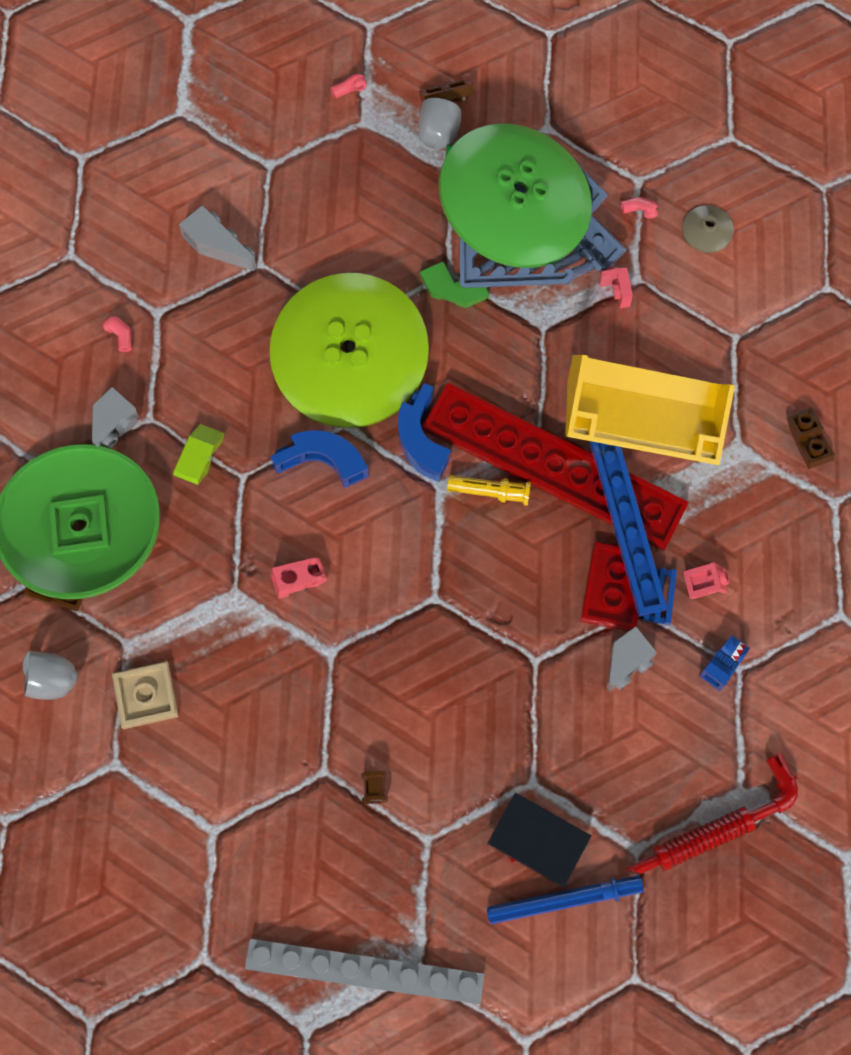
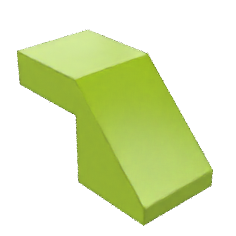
[173,424,225,485]

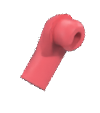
[330,74,367,99]
[620,197,658,219]

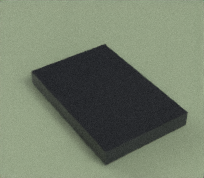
[487,792,592,888]

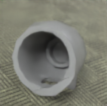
[418,98,461,150]
[23,651,78,700]

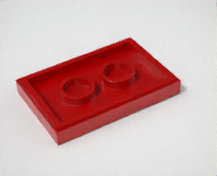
[580,541,638,631]

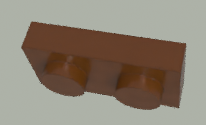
[419,79,474,102]

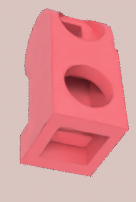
[271,558,327,599]

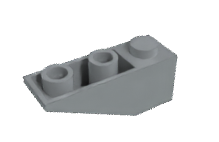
[179,205,256,271]

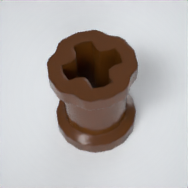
[361,771,388,804]

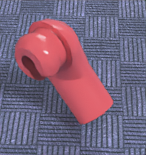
[103,316,132,352]

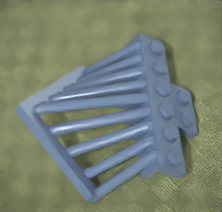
[460,164,627,288]

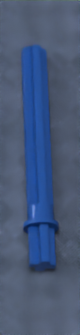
[487,875,644,924]

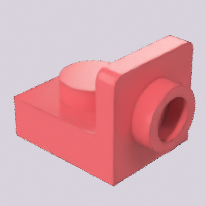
[599,267,633,308]
[683,562,730,599]

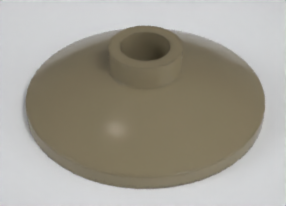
[682,205,734,253]

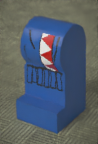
[699,635,750,691]

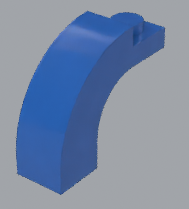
[398,383,451,482]
[270,430,369,488]

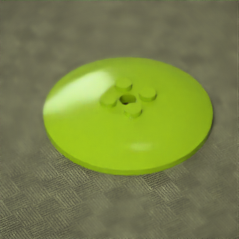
[270,273,429,428]

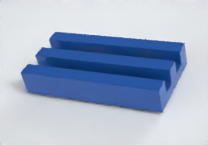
[642,568,677,625]

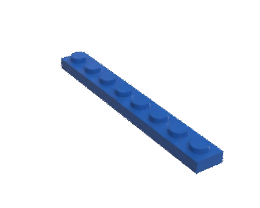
[589,441,667,617]

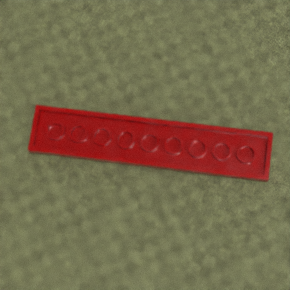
[423,383,689,551]

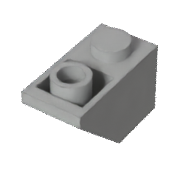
[92,387,139,449]
[606,627,657,692]

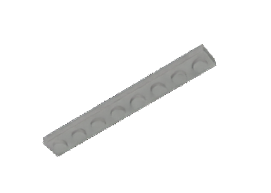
[245,939,484,1005]

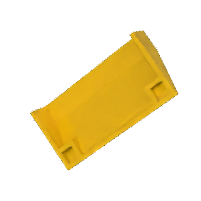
[566,355,735,465]

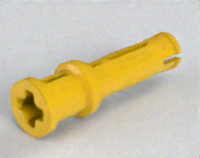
[447,474,531,506]

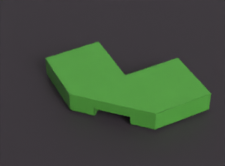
[420,262,489,308]

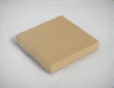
[112,661,179,729]

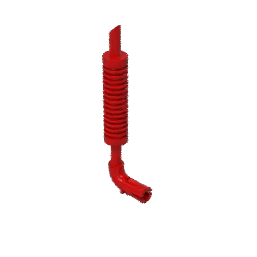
[625,753,798,874]

